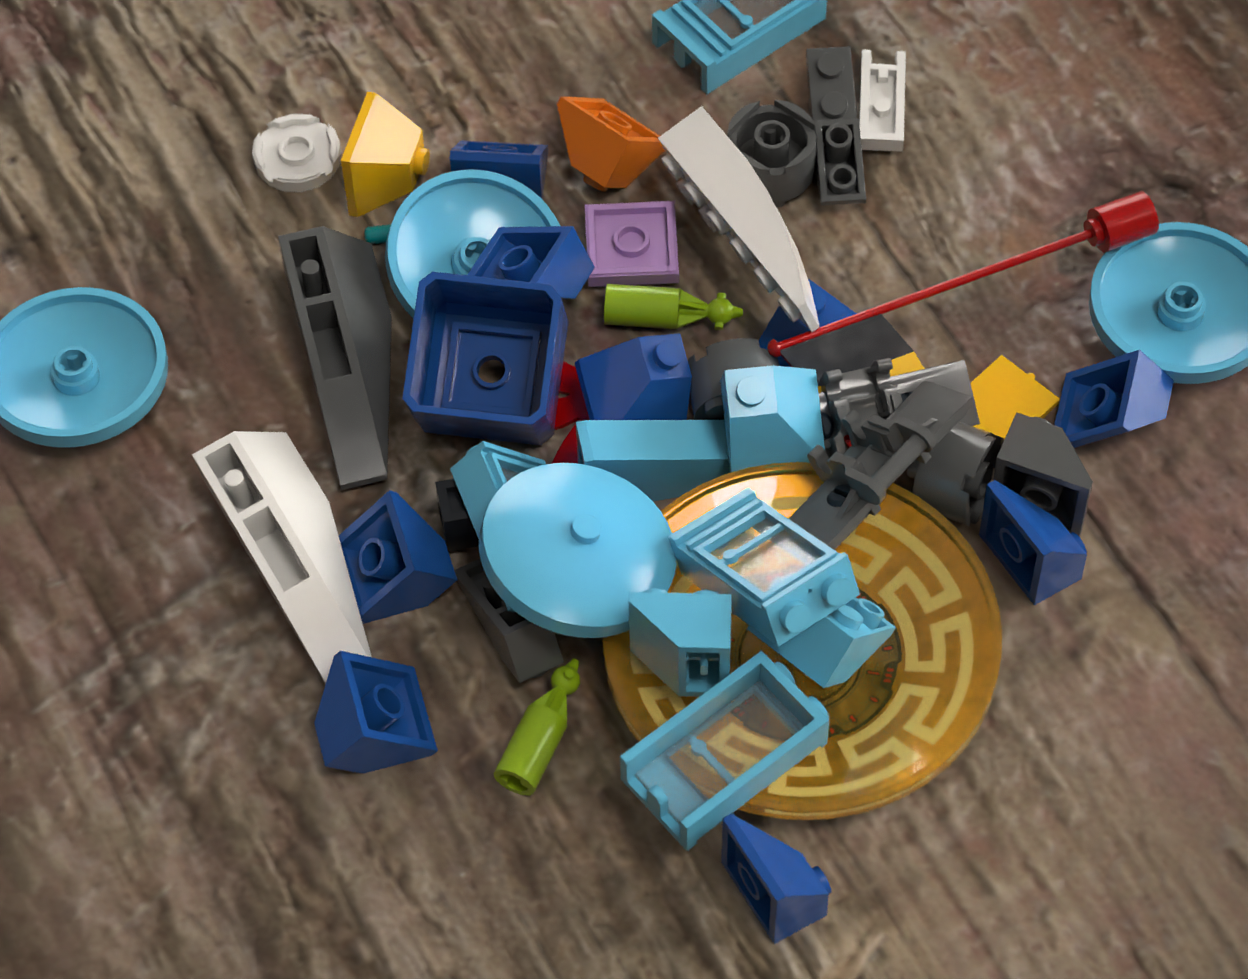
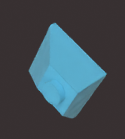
[720,365,825,475]

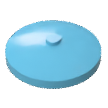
[385,170,560,319]
[1089,222,1248,384]
[0,287,168,447]
[479,463,677,638]

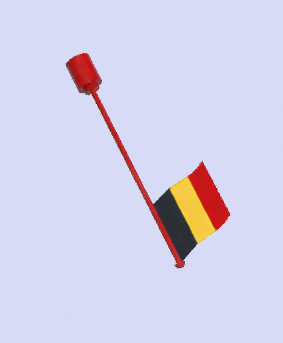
[767,191,1159,449]

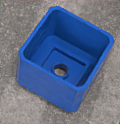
[403,272,568,445]

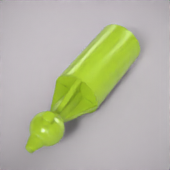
[604,284,743,330]
[493,658,580,796]

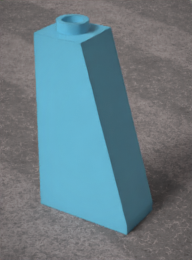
[576,420,755,501]

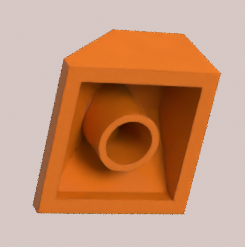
[557,96,665,191]

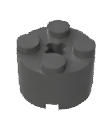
[727,100,817,208]
[688,338,780,420]
[907,422,1004,526]

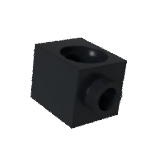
[435,479,479,552]

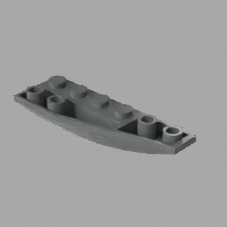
[278,226,392,490]

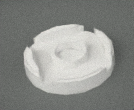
[252,114,341,192]

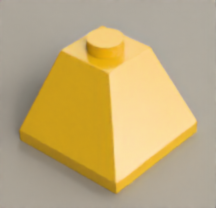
[341,91,430,217]

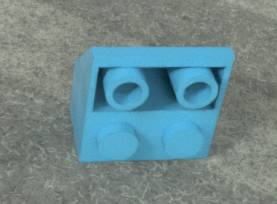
[747,577,896,688]
[628,589,732,697]

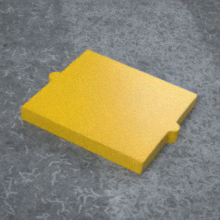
[971,355,1060,440]

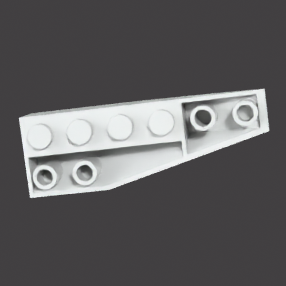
[658,106,820,332]
[192,431,372,684]

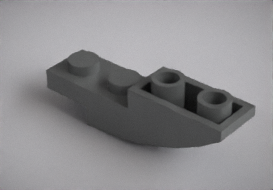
[806,46,866,206]

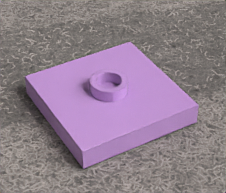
[585,201,679,287]

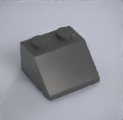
[993,412,1093,537]

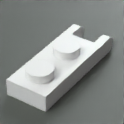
[859,50,906,152]

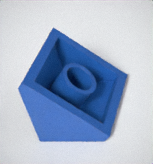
[450,140,548,200]

